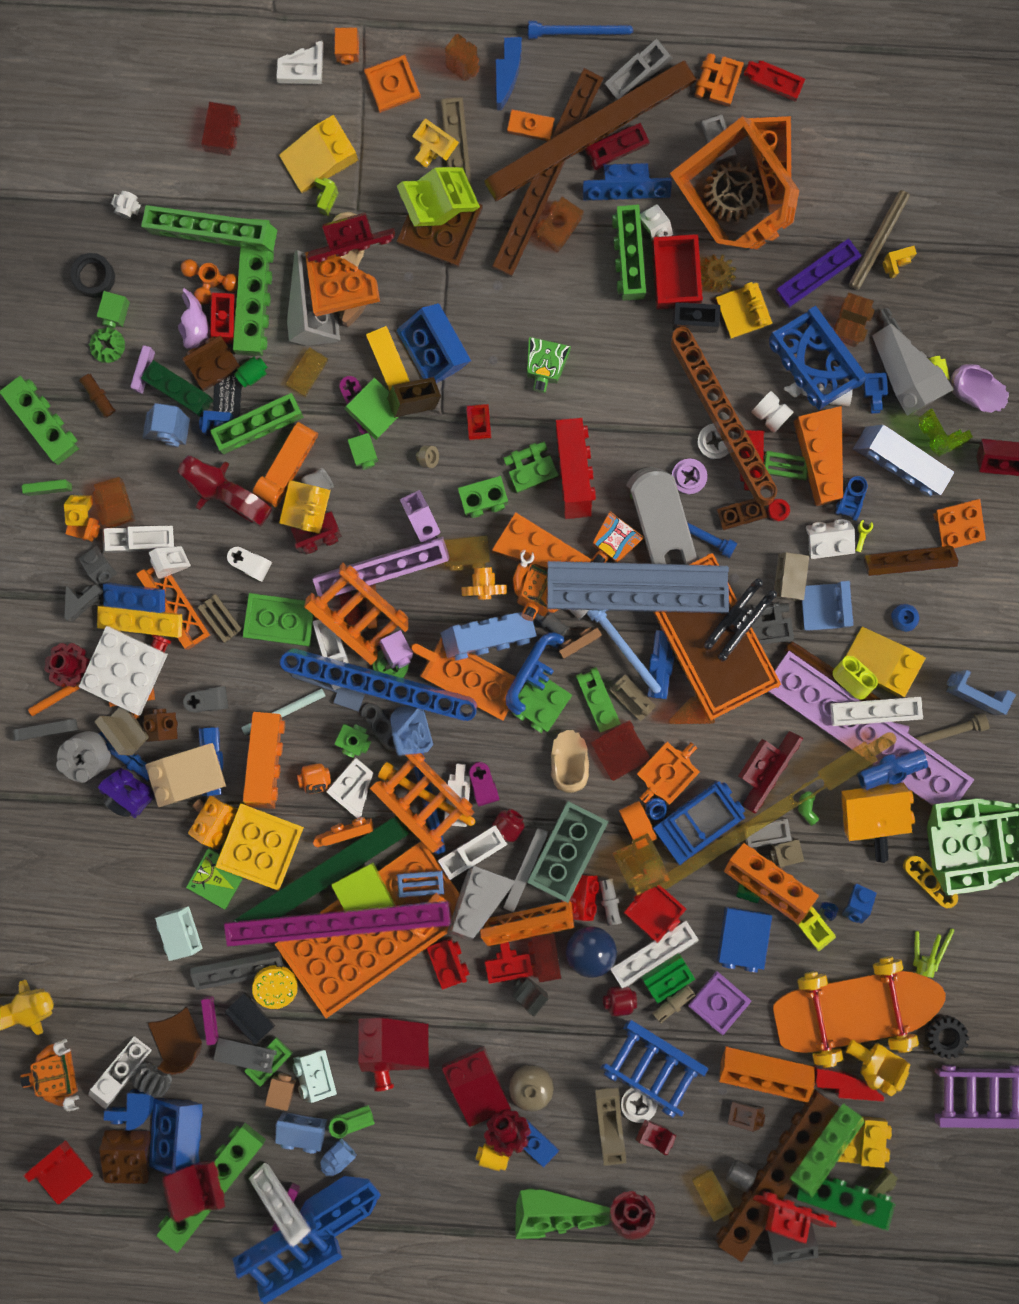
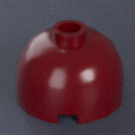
[610,1191,656,1240]

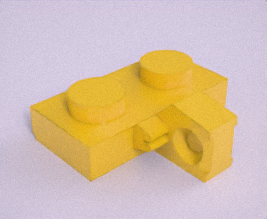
[412,119,459,168]

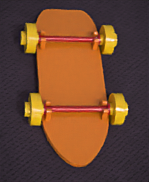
[773,956,945,1068]

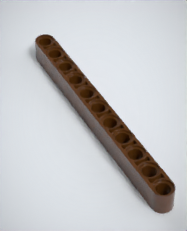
[484,60,697,202]

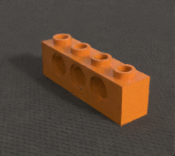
[724,843,819,925]

